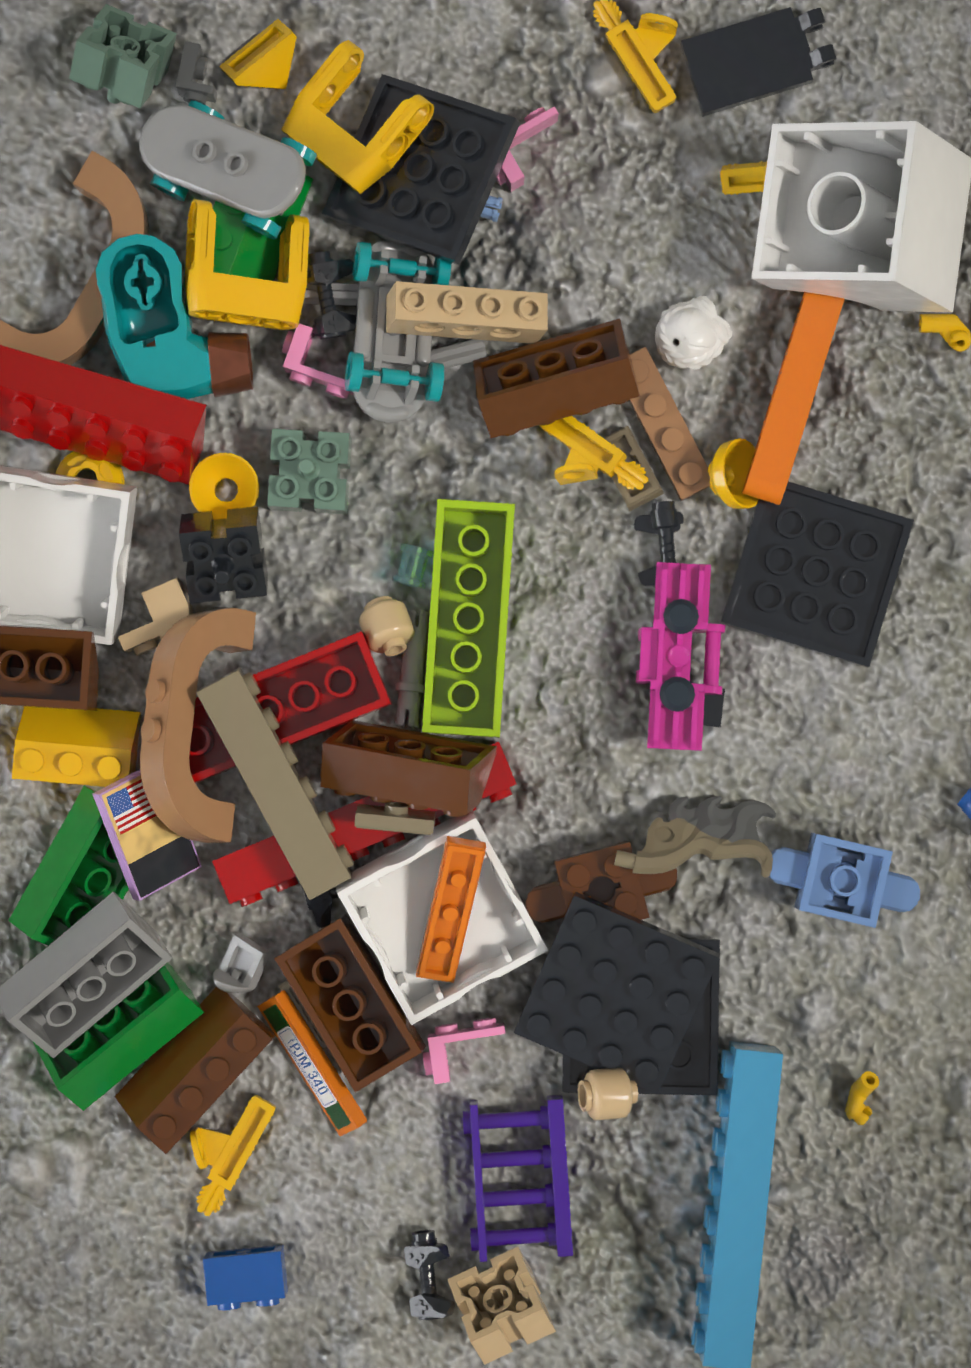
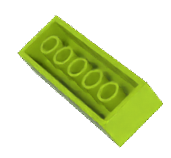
[422,499,515,738]

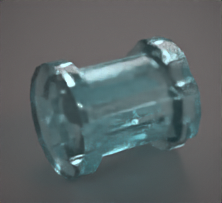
[391,543,434,589]

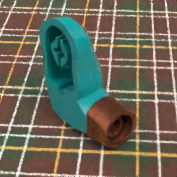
[96,234,253,399]

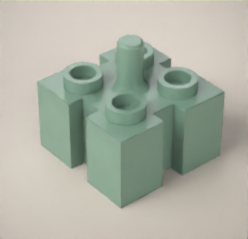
[69,4,177,108]
[267,429,352,515]

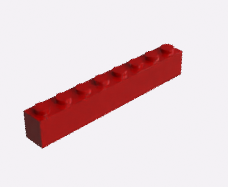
[212,742,517,907]

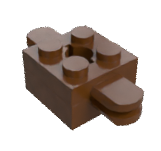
[526,841,677,923]

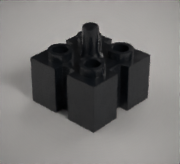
[179,506,268,604]

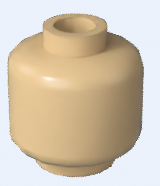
[359,596,415,656]
[578,1067,638,1120]

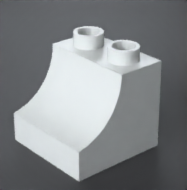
[751,121,971,312]

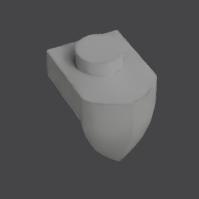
[213,934,271,993]

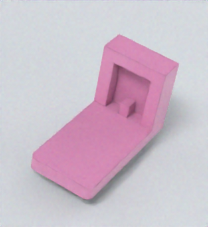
[496,107,559,192]
[282,323,354,399]
[423,1018,506,1084]

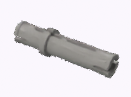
[394,610,430,728]

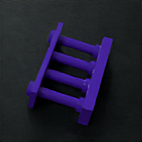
[463,1095,573,1262]

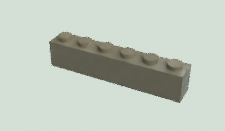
[196,667,355,900]

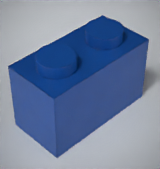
[203,1244,288,1311]

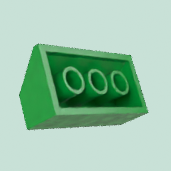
[182,174,314,291]
[8,785,129,946]
[33,962,204,1111]

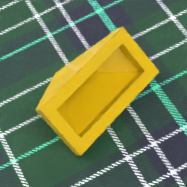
[219,19,297,89]

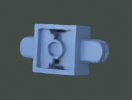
[769,833,920,928]

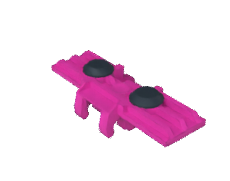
[636,562,726,751]

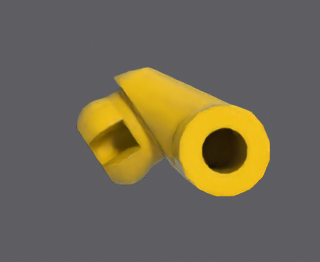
[919,314,971,352]
[844,1071,879,1125]

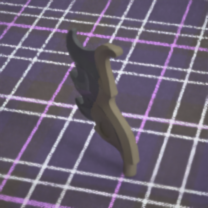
[614,796,776,878]

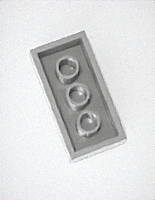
[0,892,172,1058]

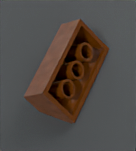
[473,318,640,438]
[0,626,99,711]
[320,720,497,817]
[274,914,426,1093]
[114,986,276,1154]

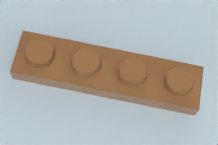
[629,347,710,501]

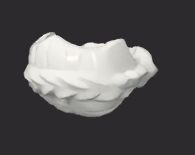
[655,296,732,370]

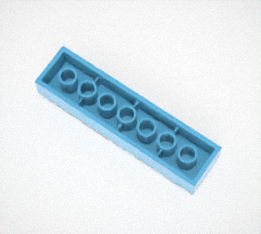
[691,1041,783,1368]

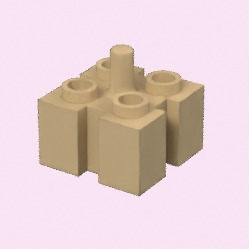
[447,1247,556,1365]

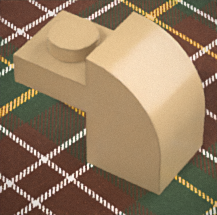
[118,578,193,656]

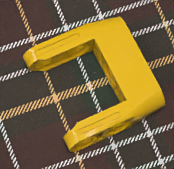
[281,40,434,194]
[184,199,309,330]

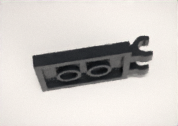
[680,7,837,117]

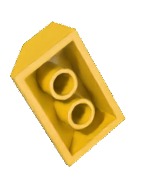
[11,707,141,787]

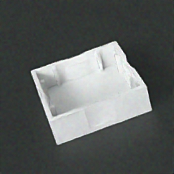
[0,466,138,645]
[336,810,549,1025]

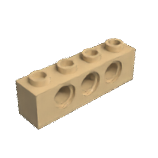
[386,281,548,344]

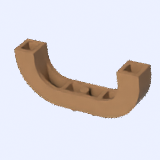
[0,151,149,365]
[140,608,256,843]

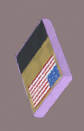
[93,769,202,901]

